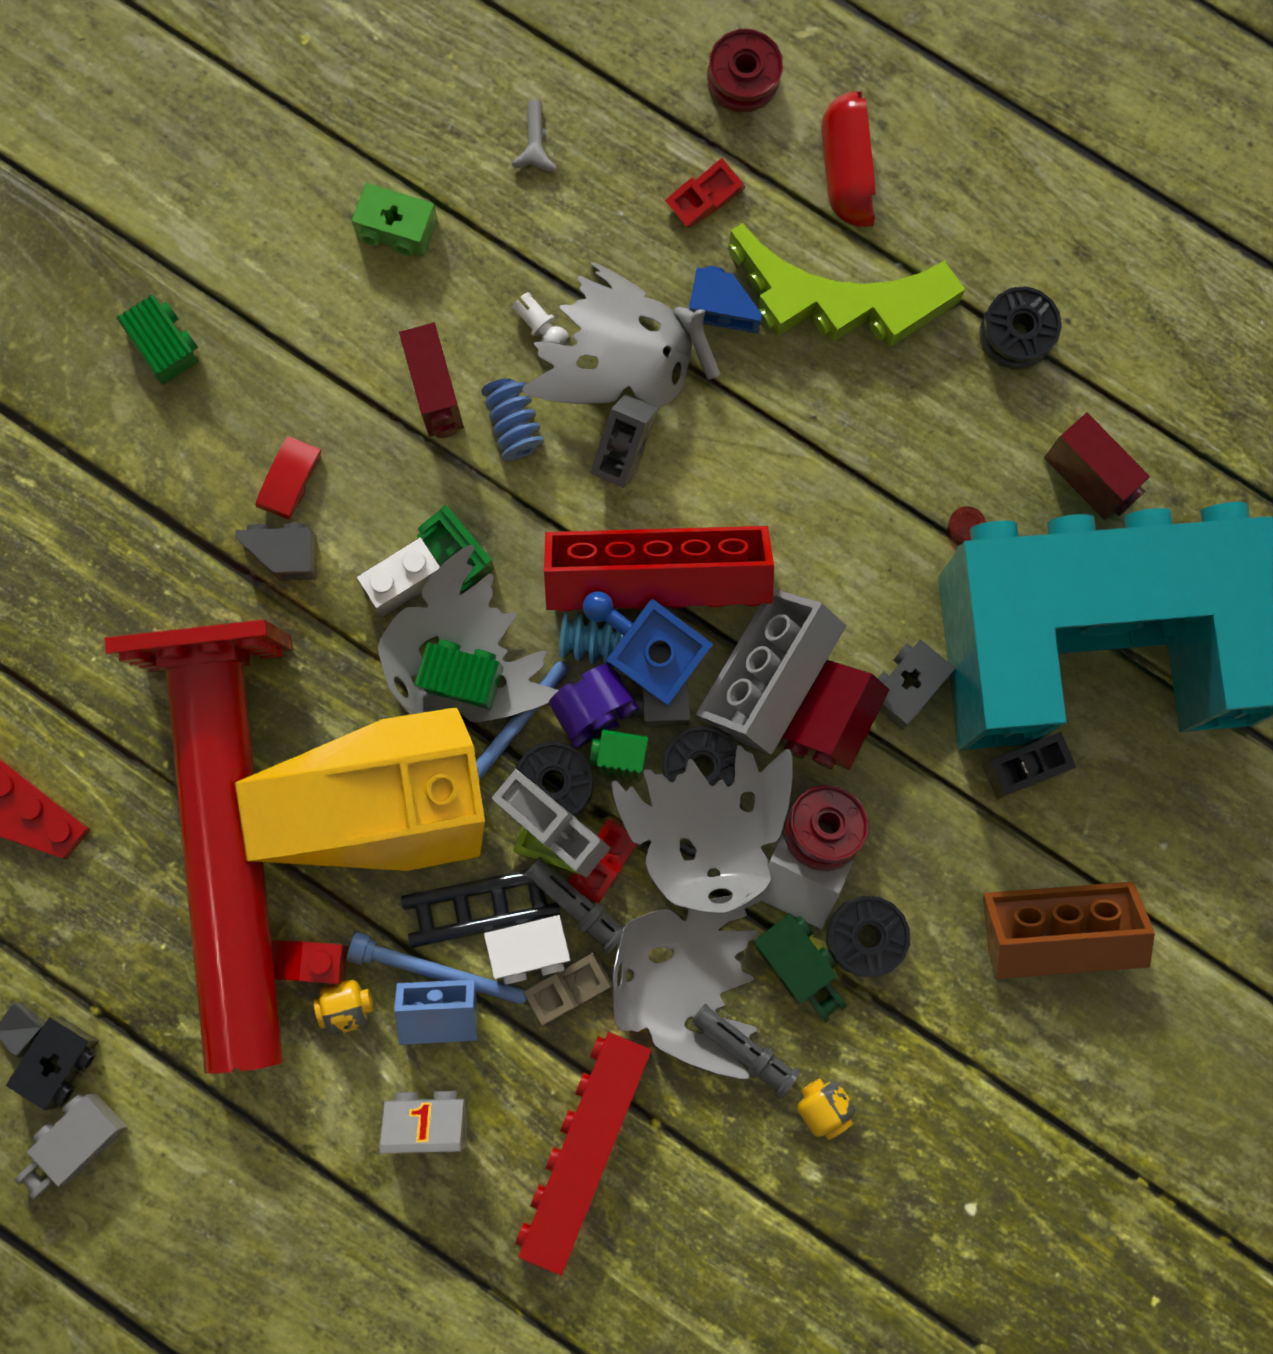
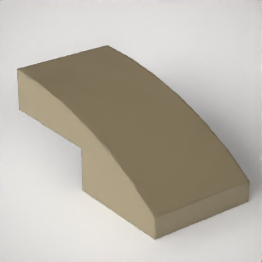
[524,952,613,1026]

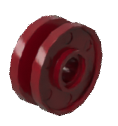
[707,29,783,112]
[784,785,869,871]

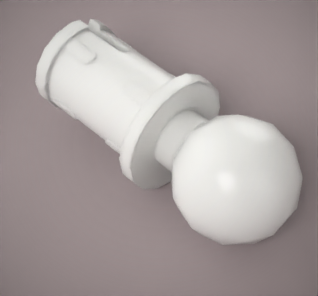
[512,292,570,346]

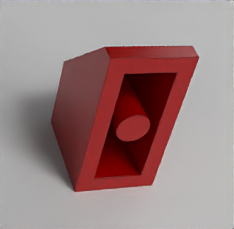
[271,940,349,984]

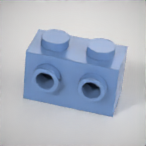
[394,979,478,1045]

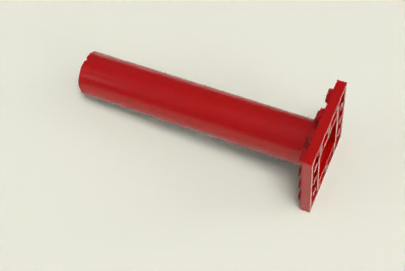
[104,619,293,1074]

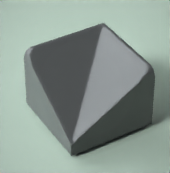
[0,1002,46,1057]

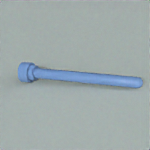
[476,661,568,782]
[346,931,527,1004]

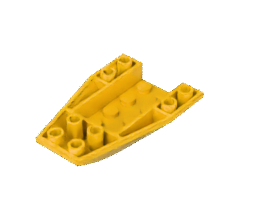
[235,707,485,871]

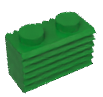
[116,295,199,385]
[414,639,504,710]
[590,730,648,783]

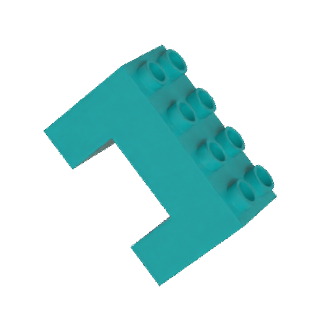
[938,502,1273,751]

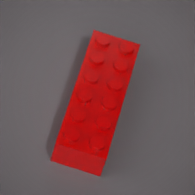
[544,526,774,612]

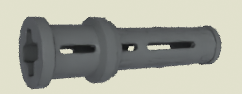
[524,856,626,954]
[690,1003,801,1099]

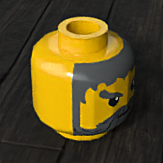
[314,980,374,1035]
[797,1078,855,1140]

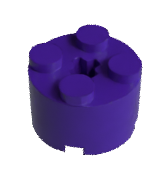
[548,663,640,749]

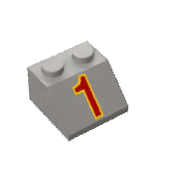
[380,1091,467,1153]

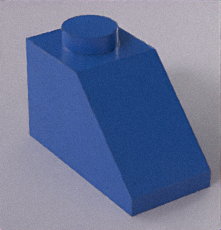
[689,266,762,334]

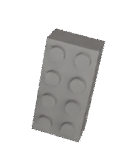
[695,589,846,755]

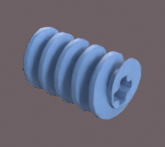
[481,378,545,462]

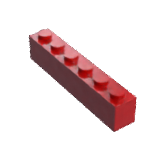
[515,1031,652,1276]

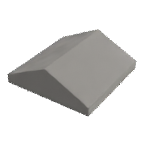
[758,830,853,930]

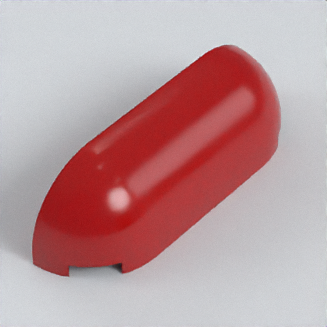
[821,91,876,227]

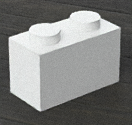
[357,537,440,617]
[484,915,571,985]

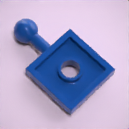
[583,592,713,706]

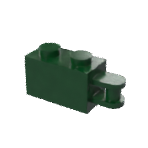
[751,913,847,1024]

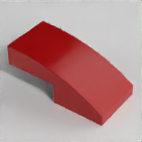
[665,158,746,229]
[255,436,321,520]
[568,816,637,904]

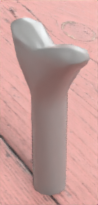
[512,100,557,172]
[673,307,720,379]

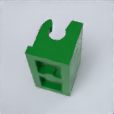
[417,504,495,593]

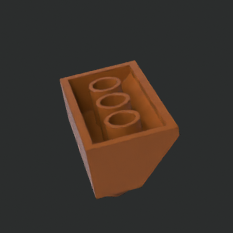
[983,882,1155,979]

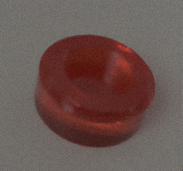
[947,506,986,544]

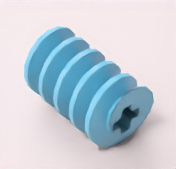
[558,612,624,665]

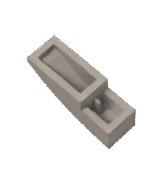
[491,769,611,878]

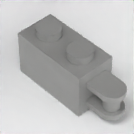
[15,1093,127,1201]

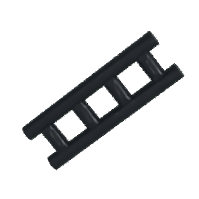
[401,865,561,948]

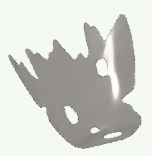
[522,262,693,408]
[378,545,559,722]
[612,745,793,914]
[613,896,762,1079]

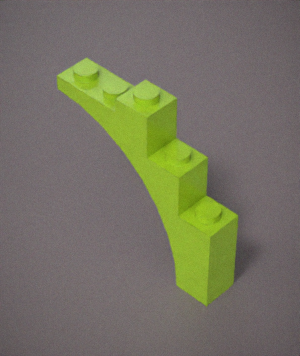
[728,223,966,348]

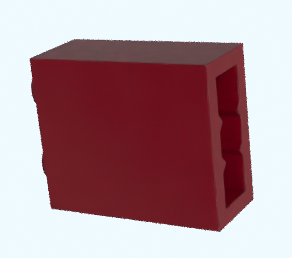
[399,322,464,438]
[1044,412,1150,520]
[780,660,890,770]

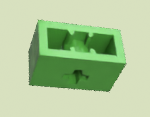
[352,183,438,257]

